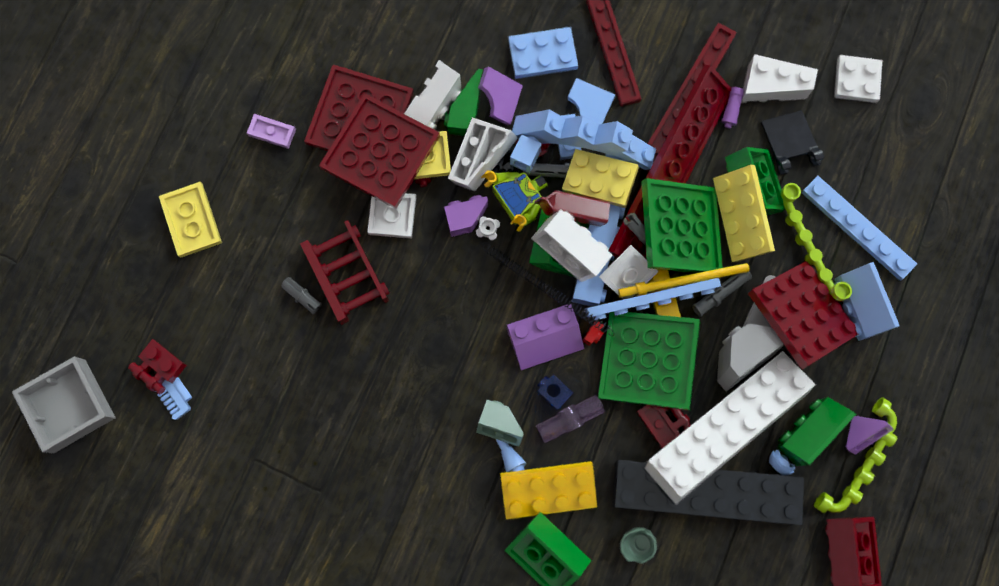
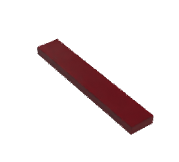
[586,0,642,107]

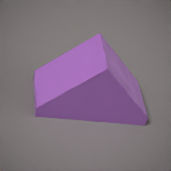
[846,416,894,455]

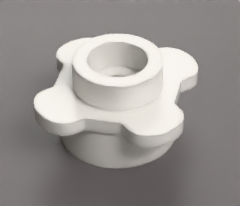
[476,216,500,240]

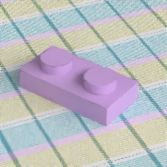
[247,114,296,149]

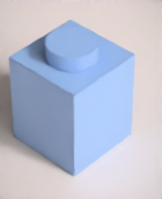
[510,135,541,173]

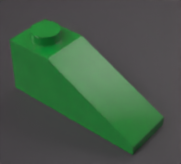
[444,69,483,136]

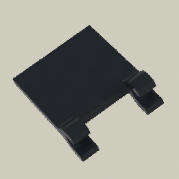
[761,110,824,175]

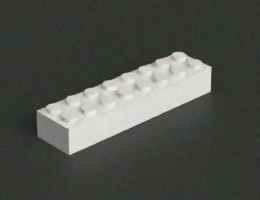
[645,351,816,504]

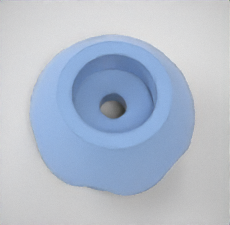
[769,450,795,476]

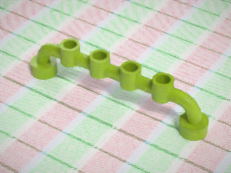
[781,183,852,301]
[814,397,897,513]

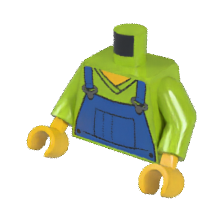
[481,170,547,232]

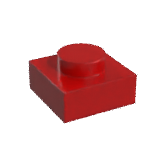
[582,320,603,346]

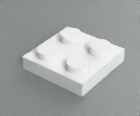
[834,55,882,103]
[368,193,416,238]
[599,245,659,300]

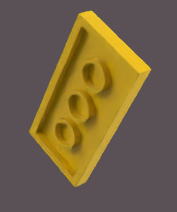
[500,461,597,519]

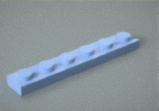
[801,176,917,281]
[585,278,721,320]

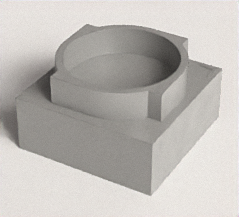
[12,356,115,453]

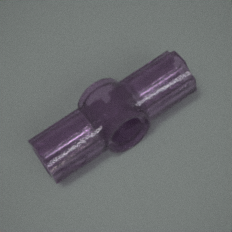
[536,395,605,443]

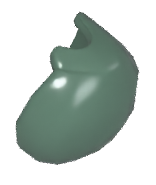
[620,527,657,564]

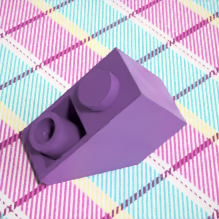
[444,195,488,237]

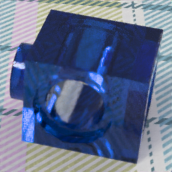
[537,374,573,411]

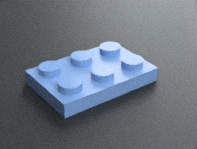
[509,27,578,79]

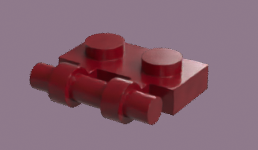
[128,339,187,395]
[636,405,692,449]

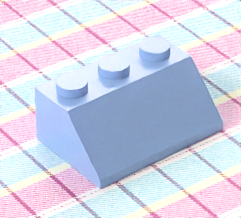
[834,262,900,341]

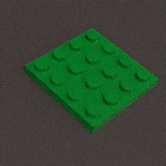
[641,178,723,273]
[598,311,700,410]

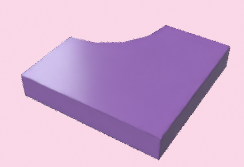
[479,67,523,125]

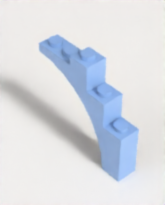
[512,109,656,170]

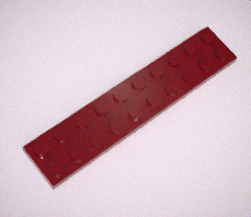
[608,65,731,260]

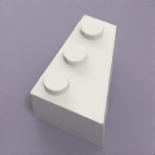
[741,55,818,103]
[404,60,462,130]
[448,117,518,191]

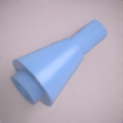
[496,439,527,472]

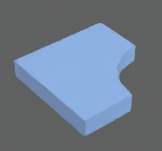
[567,78,615,124]

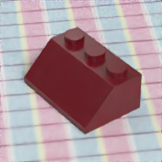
[826,517,882,586]

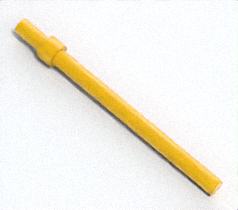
[618,263,749,298]

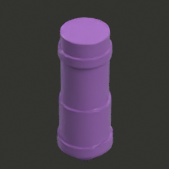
[721,87,744,129]

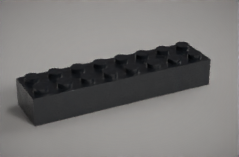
[612,460,804,525]

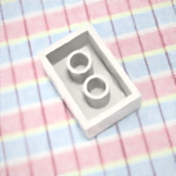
[531,210,613,282]

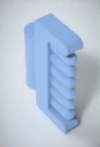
[157,377,192,420]

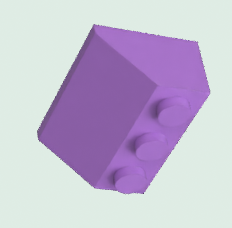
[507,304,584,370]

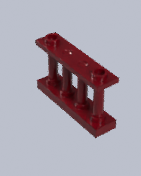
[300,220,390,325]

